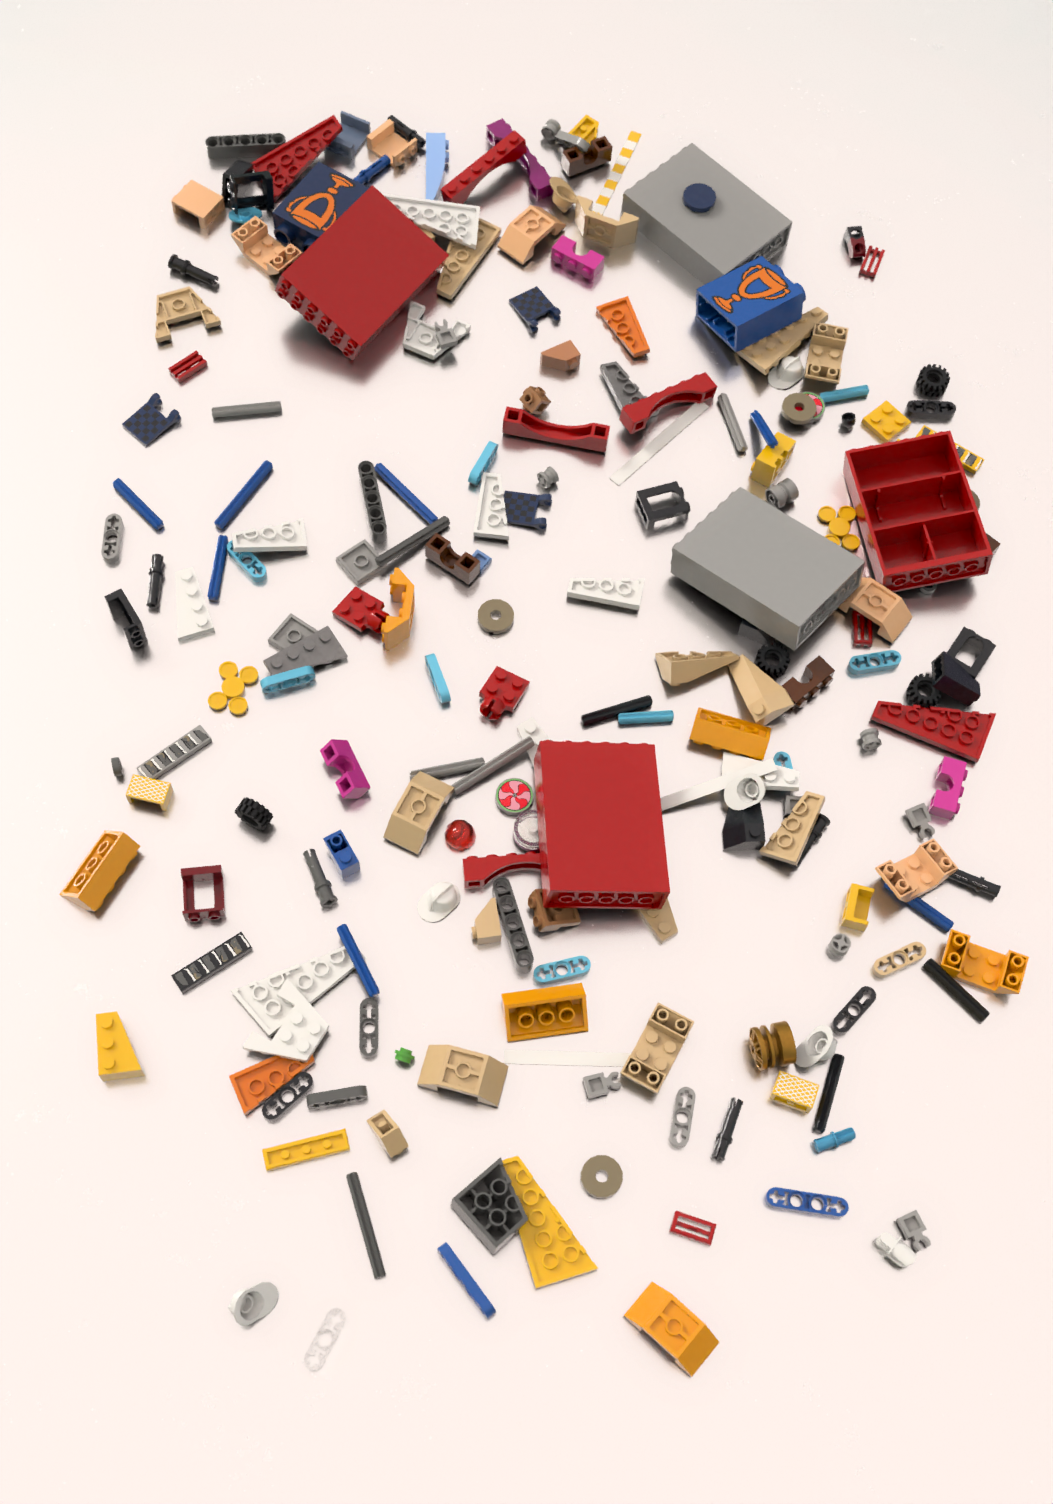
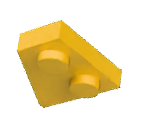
[569,115,599,144]

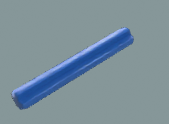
[750,410,778,449]
[112,478,164,530]
[207,535,228,601]
[884,883,954,932]
[337,924,379,997]

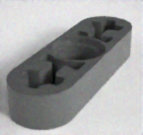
[359,998,379,1059]
[306,1085,368,1108]

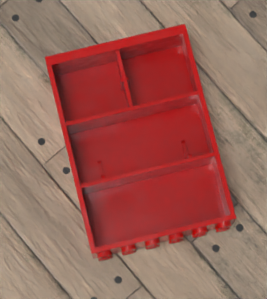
[275,185,449,361]
[843,431,993,592]
[534,740,670,909]

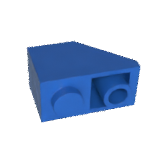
[323,829,360,879]

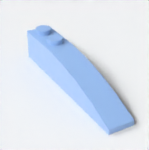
[426,133,449,201]

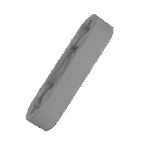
[554,130,590,153]
[101,513,123,563]
[669,1087,696,1149]

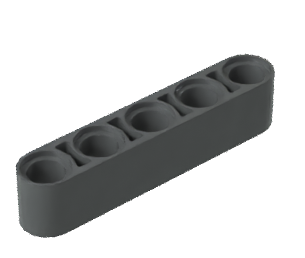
[205,133,286,159]
[358,461,387,544]
[492,877,534,974]

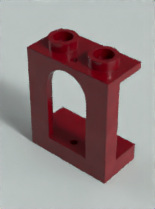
[181,865,226,922]

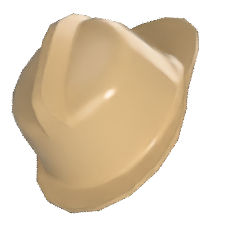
[550,177,577,212]

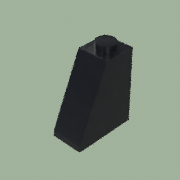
[222,160,254,208]
[931,651,981,707]

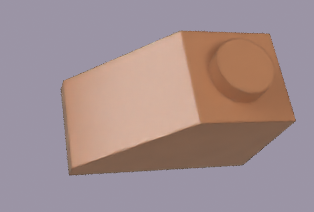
[540,340,581,371]

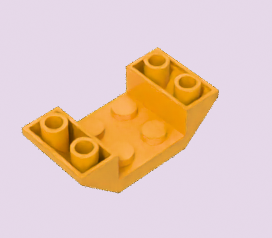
[381,567,415,651]
[940,929,1029,994]
[624,1282,719,1377]

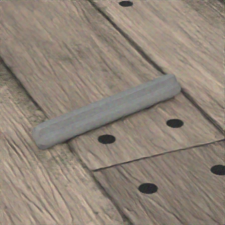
[718,393,748,452]
[211,401,282,418]
[409,757,485,780]

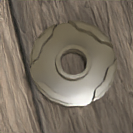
[781,393,816,425]
[478,599,514,634]
[581,1155,623,1199]

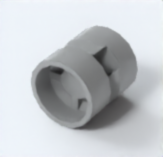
[765,478,799,509]

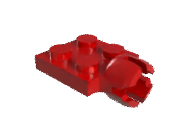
[332,586,390,633]
[479,666,530,720]

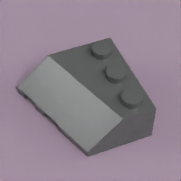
[450,1157,528,1255]

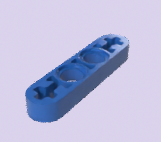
[765,1187,849,1218]
[437,1242,496,1319]

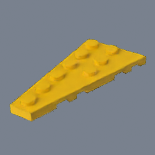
[502,1156,598,1289]

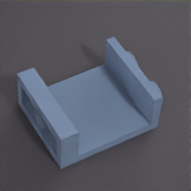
[326,111,371,160]

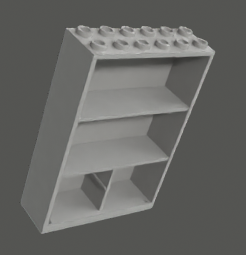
[621,143,793,285]
[670,487,865,651]

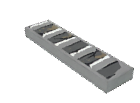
[136,725,212,779]

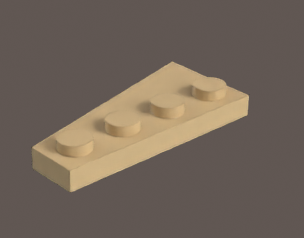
[759,791,826,866]

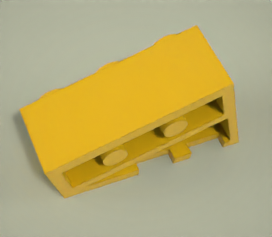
[750,432,796,488]
[96,1011,145,1082]

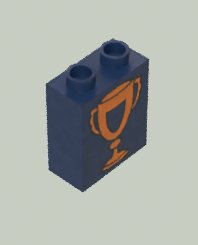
[272,162,369,253]

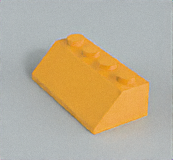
[689,707,771,760]
[59,830,140,912]
[501,983,589,1042]

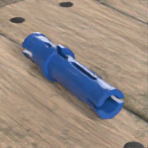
[353,155,391,184]

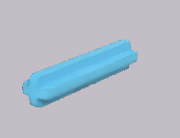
[820,385,869,402]
[618,710,674,724]

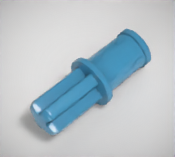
[813,1127,856,1153]

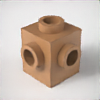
[519,386,551,415]

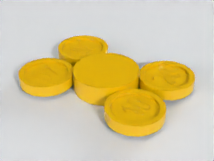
[818,505,860,551]
[208,661,258,715]

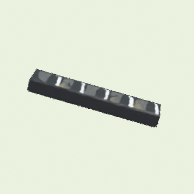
[171,932,253,994]

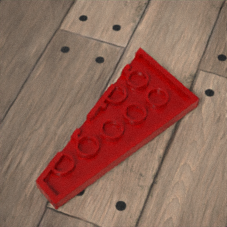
[252,115,343,203]
[871,701,996,763]

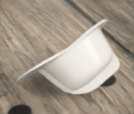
[768,356,805,390]
[724,773,767,811]
[417,882,461,922]
[796,1025,838,1068]
[228,1282,278,1326]

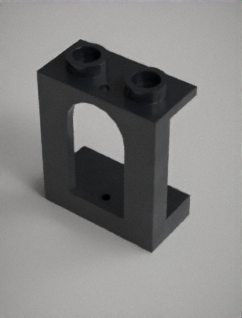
[227,171,274,214]
[635,481,690,530]
[104,589,147,649]
[947,627,996,679]

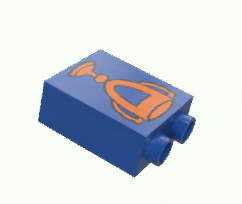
[696,256,806,353]

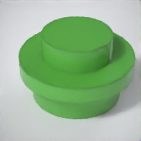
[394,1047,415,1064]

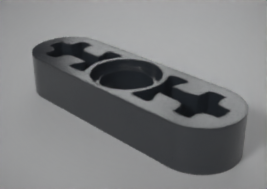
[905,400,956,419]
[831,986,876,1035]
[262,1072,314,1122]

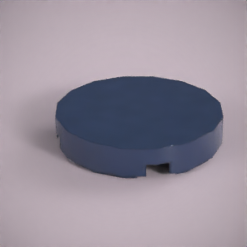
[682,183,716,213]

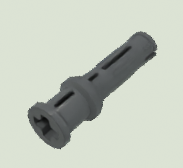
[303,849,338,907]

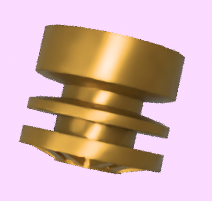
[749,1021,797,1071]

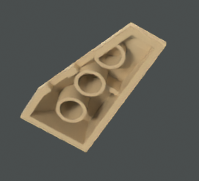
[655,651,739,686]
[727,654,795,726]

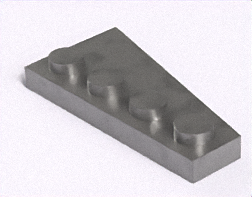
[600,361,659,417]
[263,626,348,676]

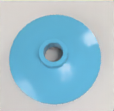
[229,207,262,225]

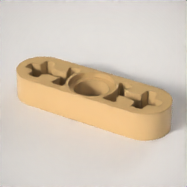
[872,942,926,978]

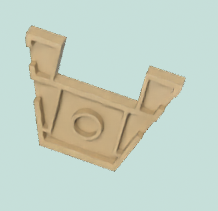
[155,286,221,343]

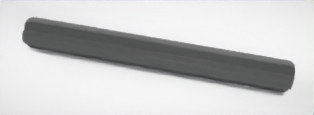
[375,516,450,567]
[346,1172,386,1278]

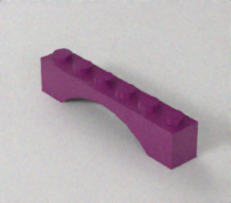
[486,118,554,201]

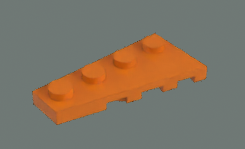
[596,296,650,358]
[229,1055,315,1115]

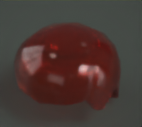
[444,820,476,849]

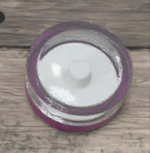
[513,810,540,852]

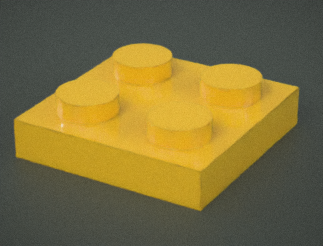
[862,400,911,443]

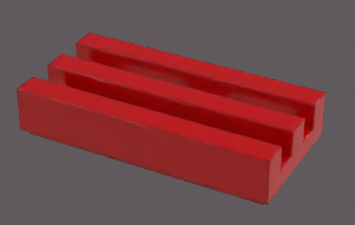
[859,245,885,278]
[168,350,208,383]
[852,611,872,647]
[669,1211,717,1246]

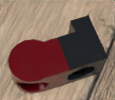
[843,226,866,258]

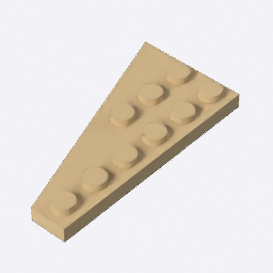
[737,307,828,375]

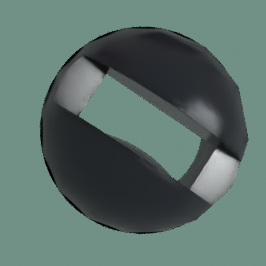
[841,412,856,428]

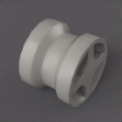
[541,119,561,140]
[537,466,559,489]
[860,728,882,750]
[828,933,851,957]

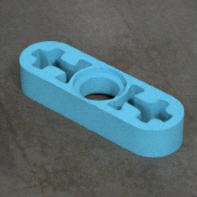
[468,441,499,486]
[227,540,267,582]
[847,650,901,675]
[425,653,451,704]
[260,666,316,693]
[533,956,591,985]

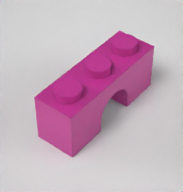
[551,235,605,281]
[320,739,371,799]
[928,756,968,820]

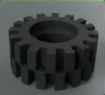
[916,364,950,397]
[754,643,790,679]
[906,673,943,708]
[235,797,273,831]

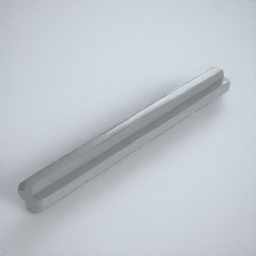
[451,736,535,795]

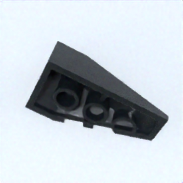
[722,802,766,851]

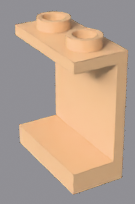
[367,119,418,169]
[171,180,225,230]

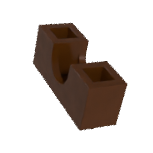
[561,136,613,177]
[425,533,480,585]
[782,655,835,711]

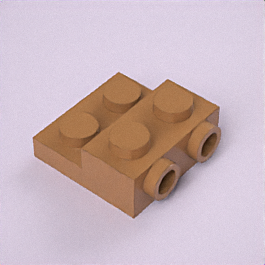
[528,888,581,932]

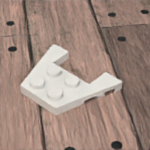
[403,301,471,360]
[243,979,329,1062]

